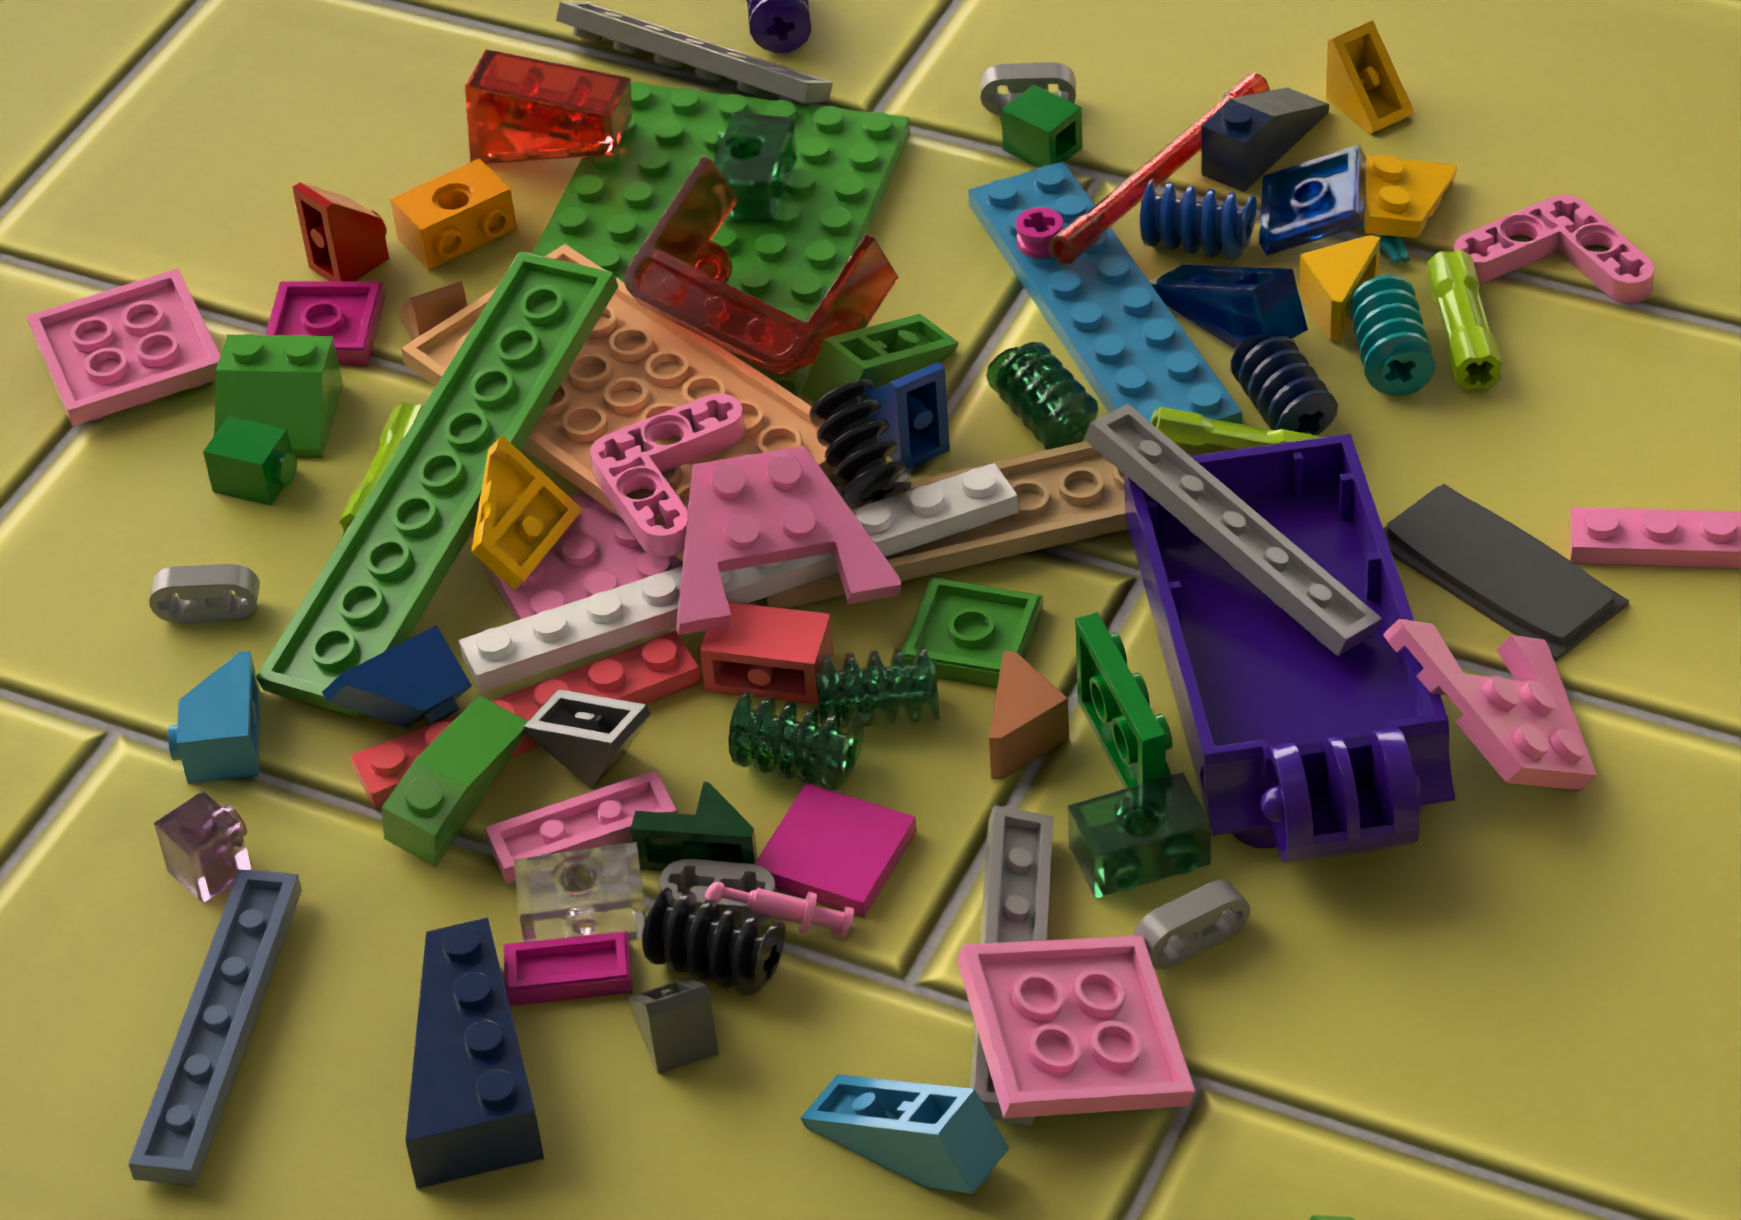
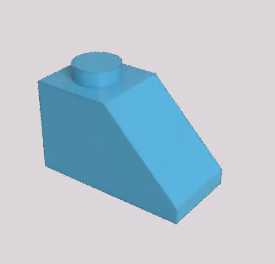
[168,651,261,783]

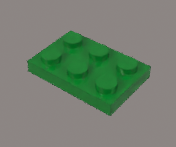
[1075,612,1173,824]

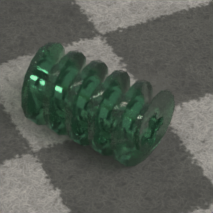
[986,342,1099,450]
[817,647,940,730]
[728,691,864,791]

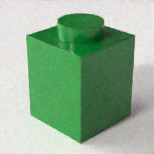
[1001,85,1083,168]
[203,416,297,505]

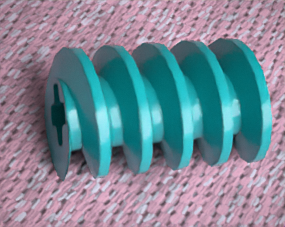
[1349,275,1435,395]

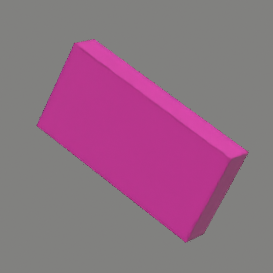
[503,931,633,1006]

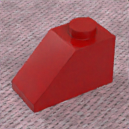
[292,182,389,282]

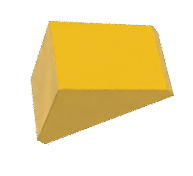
[1326,20,1415,134]
[1299,235,1380,344]

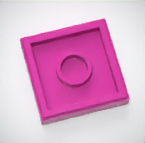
[265,281,385,365]
[754,783,917,917]

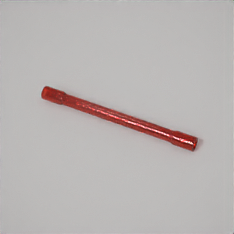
[1049,73,1270,265]

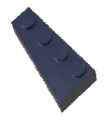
[405,917,545,1189]

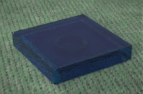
[1259,145,1366,256]

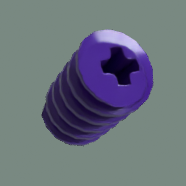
[747,0,812,53]

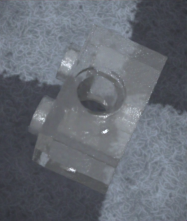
[514,842,647,942]

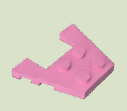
[676,446,902,635]
[1383,619,1597,790]

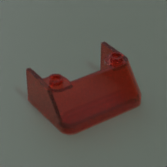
[624,156,899,374]

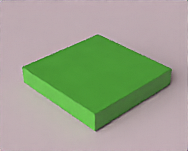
[899,577,1043,688]

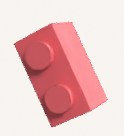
[700,602,834,705]

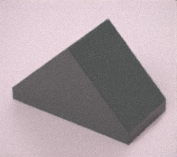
[523,689,651,789]
[627,978,718,1074]

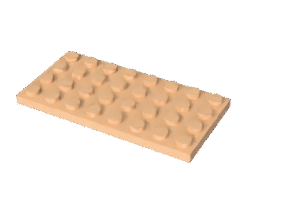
[401,244,835,562]

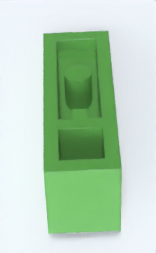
[801,314,959,403]
[382,696,528,867]

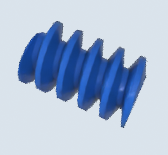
[1140,179,1257,261]

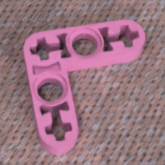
[1454,195,1654,303]
[590,394,745,557]

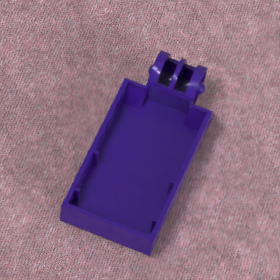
[1124,433,1456,864]

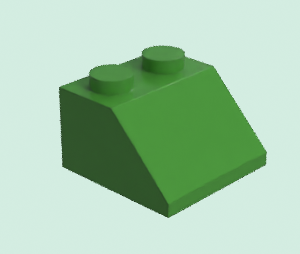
[214,334,343,458]

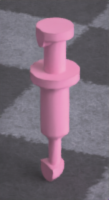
[705,882,854,938]

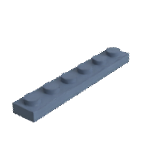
[128,869,302,1186]

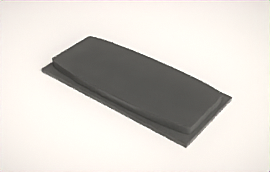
[1383,484,1629,661]

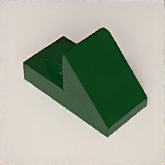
[631,781,758,871]

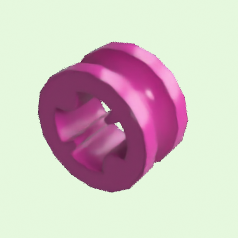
[1016,207,1064,258]

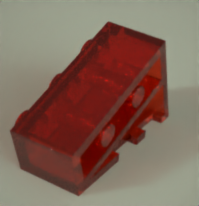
[465,49,632,164]

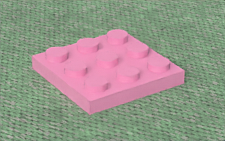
[27,269,221,426]
[471,491,683,621]
[957,936,1195,1118]

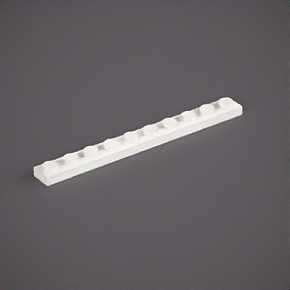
[459,463,1019,692]

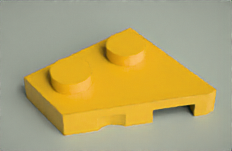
[1354,155,1458,238]
[471,436,583,590]

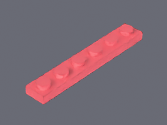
[350,631,701,810]

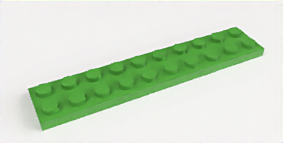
[256,251,619,718]

